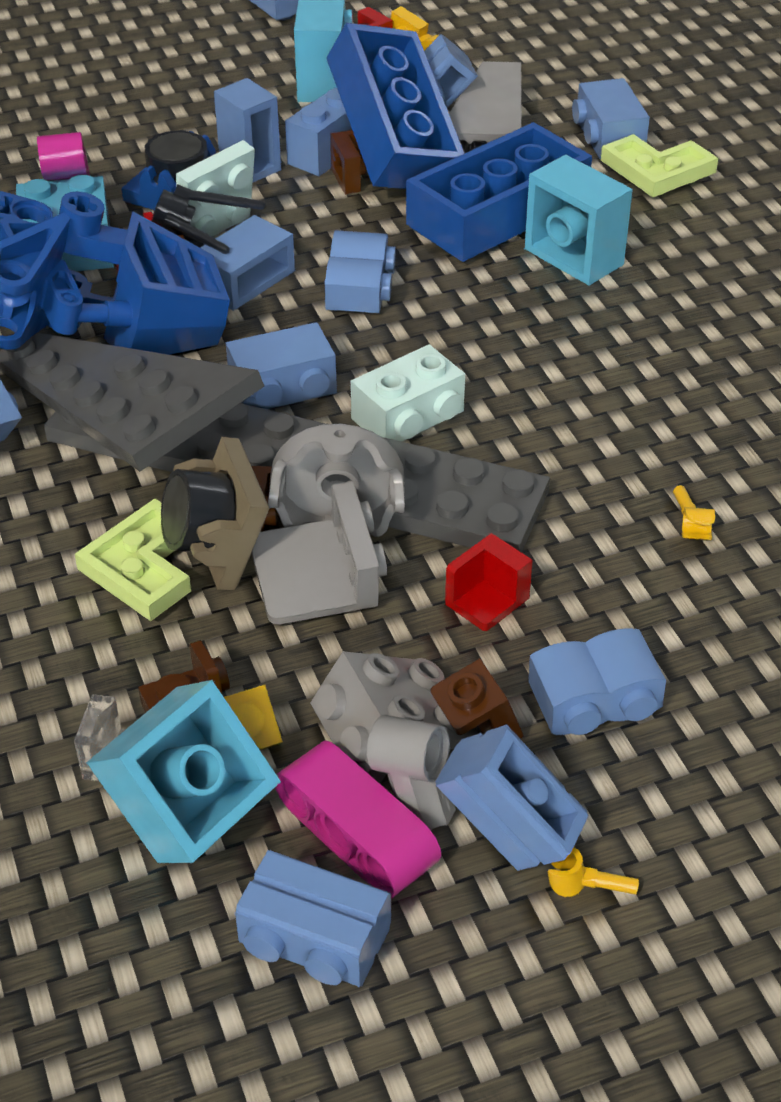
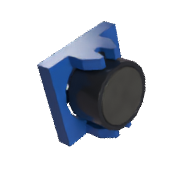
[121,130,216,210]

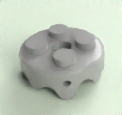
[268,424,405,537]

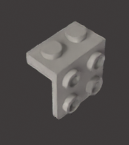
[251,481,387,625]
[310,651,479,783]

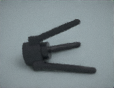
[151,184,266,254]

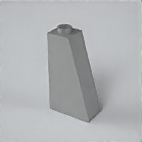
[449,61,521,153]

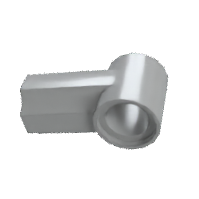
[367,715,456,830]

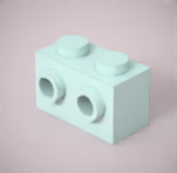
[350,344,465,442]

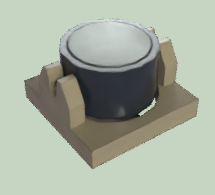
[161,437,270,590]

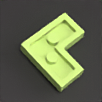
[601,134,718,197]
[75,499,191,621]

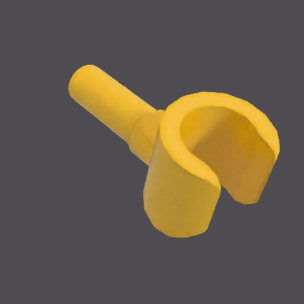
[673,485,715,540]
[548,847,639,897]

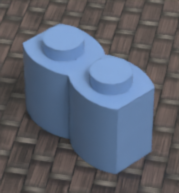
[325,230,396,313]
[529,628,666,735]

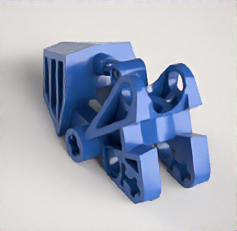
[0,191,230,355]

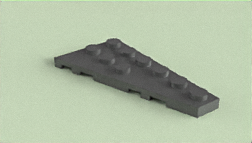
[0,333,265,472]

